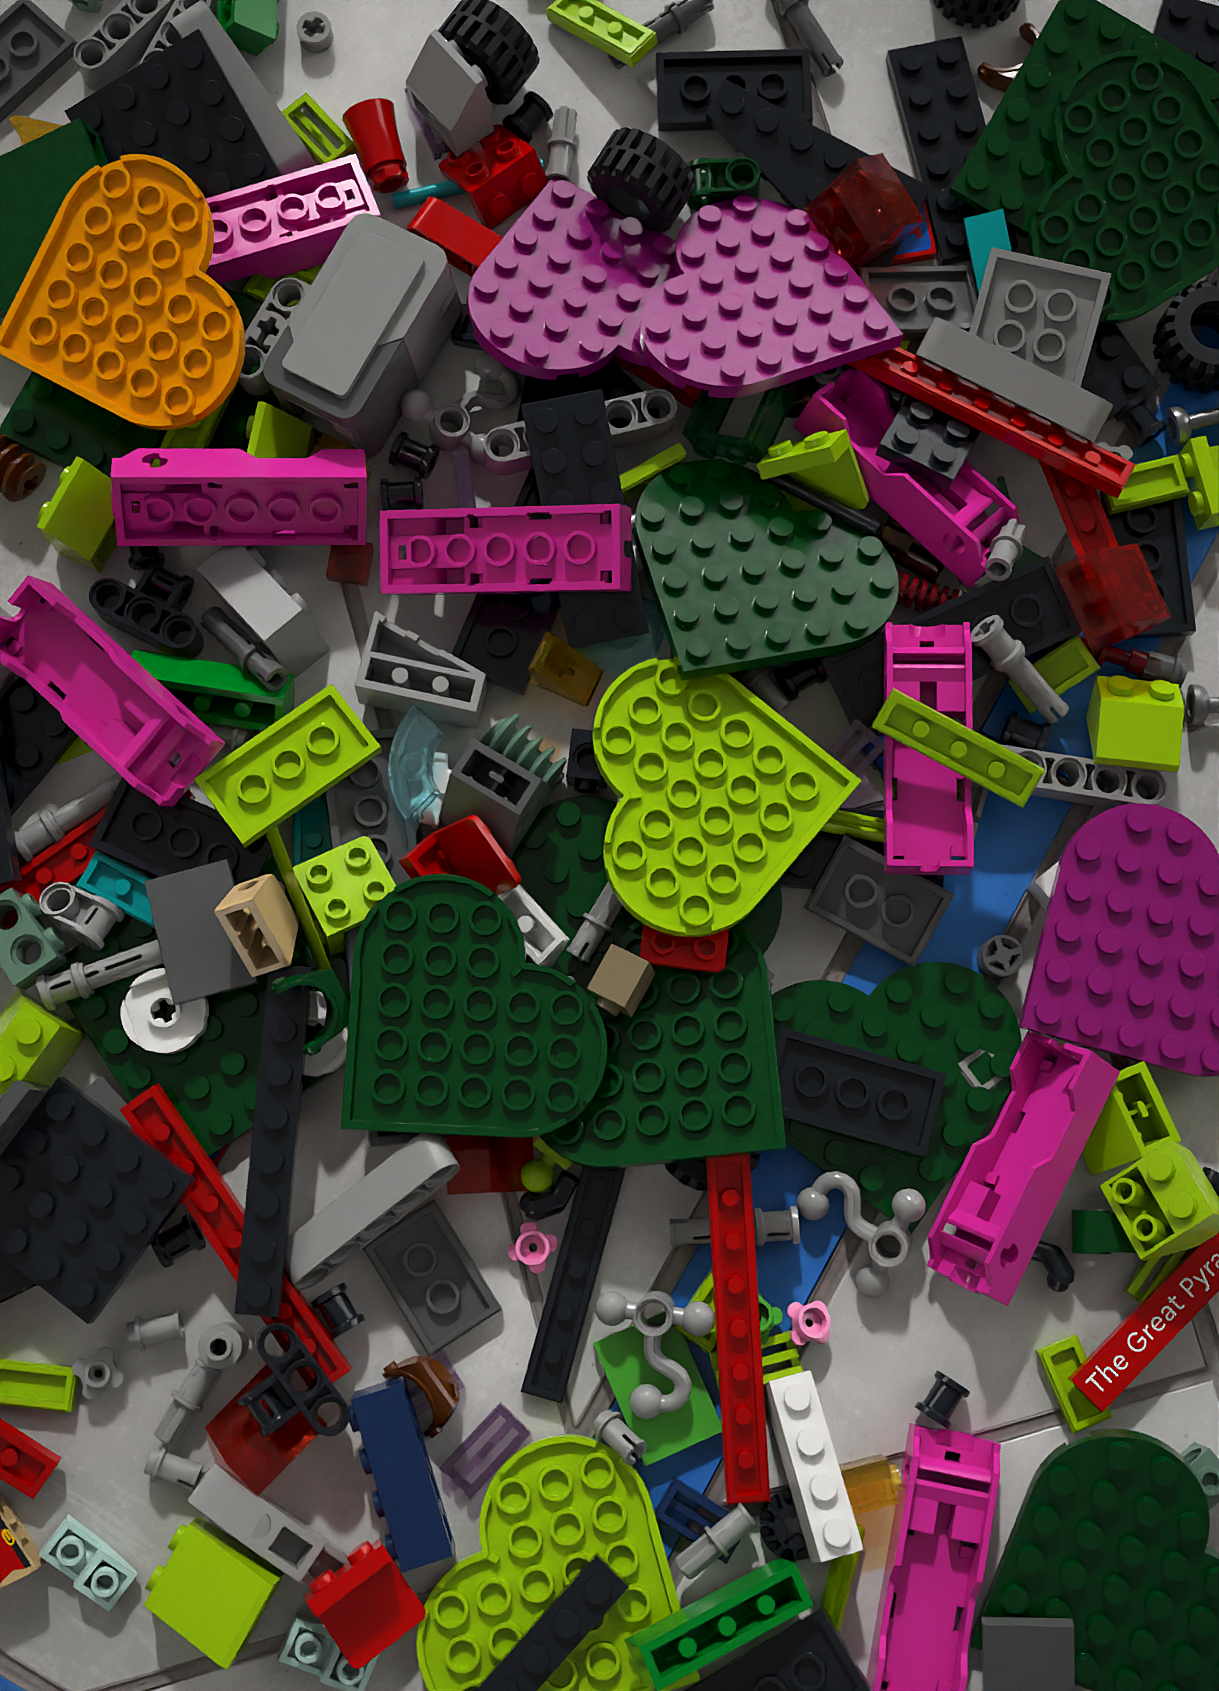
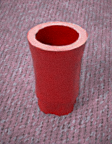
[342,98,409,194]

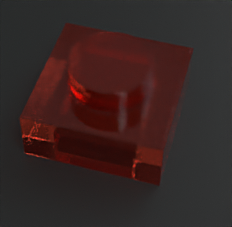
[326,542,374,586]

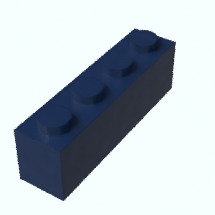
[348,1376,455,1573]

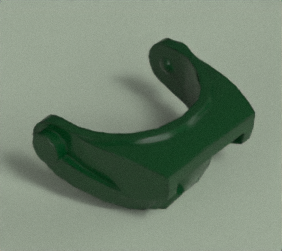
[271,968,350,1056]

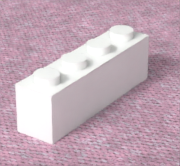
[764,1370,864,1563]

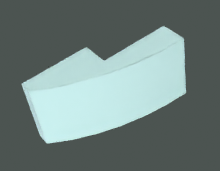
[39,1514,137,1612]
[277,1613,379,1691]

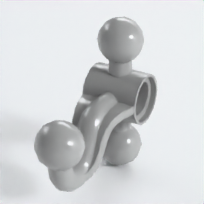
[400,351,519,465]
[796,1171,926,1298]
[595,1291,715,1419]

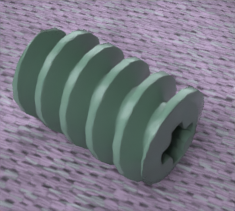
[480,713,567,791]

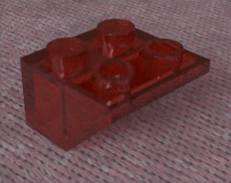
[804,153,924,271]
[1055,543,1172,653]

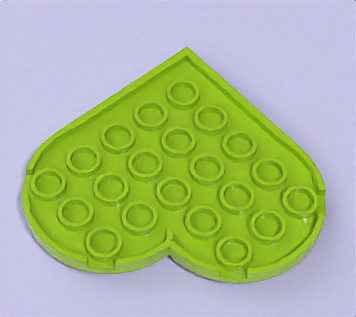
[592,658,862,937]
[416,1434,700,1691]

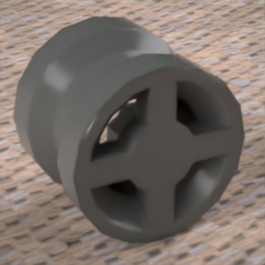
[976,935,1024,980]

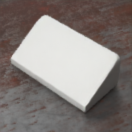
[498,884,570,968]

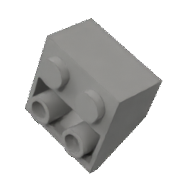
[405,29,494,157]

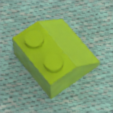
[1086,675,1184,772]

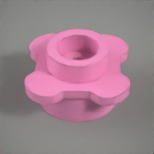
[508,1222,558,1273]
[787,1300,831,1346]

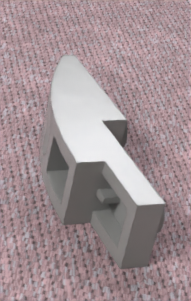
[187,1461,349,1585]

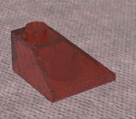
[446,1135,534,1195]
[205,1365,328,1496]

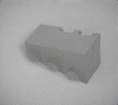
[197,546,330,679]
[354,611,487,729]

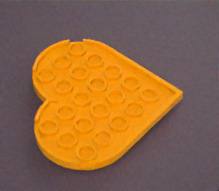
[0,154,246,430]

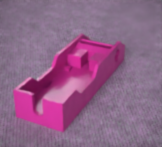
[205,154,381,285]
[794,367,1020,589]
[111,448,367,546]
[379,504,632,595]
[0,575,226,807]
[884,622,974,875]
[926,1031,1120,1306]
[866,1423,1001,1691]

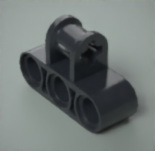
[89,560,204,659]
[237,1322,350,1438]

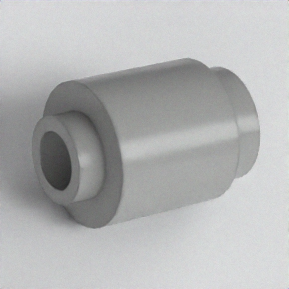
[198,1322,249,1369]

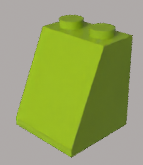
[0,988,87,1096]
[143,1517,286,1670]

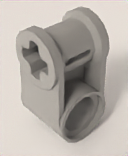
[39,882,125,951]

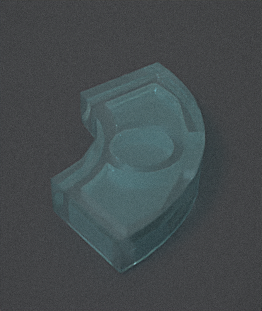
[388,705,444,823]

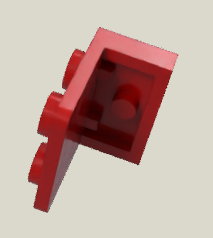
[438,124,549,230]
[398,815,522,895]
[639,924,729,973]
[305,1539,426,1669]

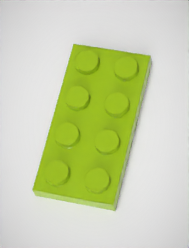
[194,684,382,848]

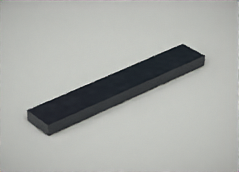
[521,1166,626,1404]

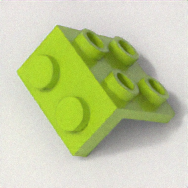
[757,429,869,512]
[1178,435,1219,530]
[292,836,396,957]

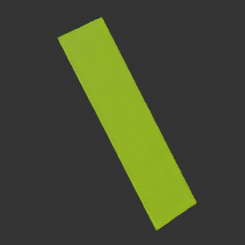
[266,827,331,970]

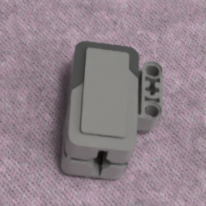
[238,213,462,459]

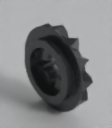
[759,1488,810,1563]

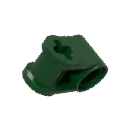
[687,157,760,211]
[1072,1210,1137,1254]

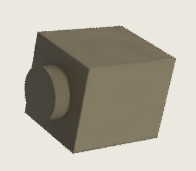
[587,944,656,1018]

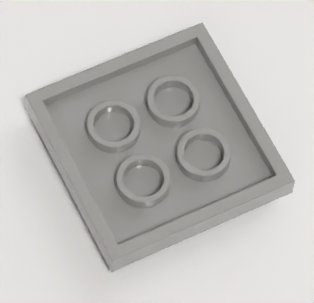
[969,247,1111,387]

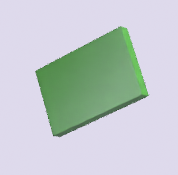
[593,1310,722,1467]

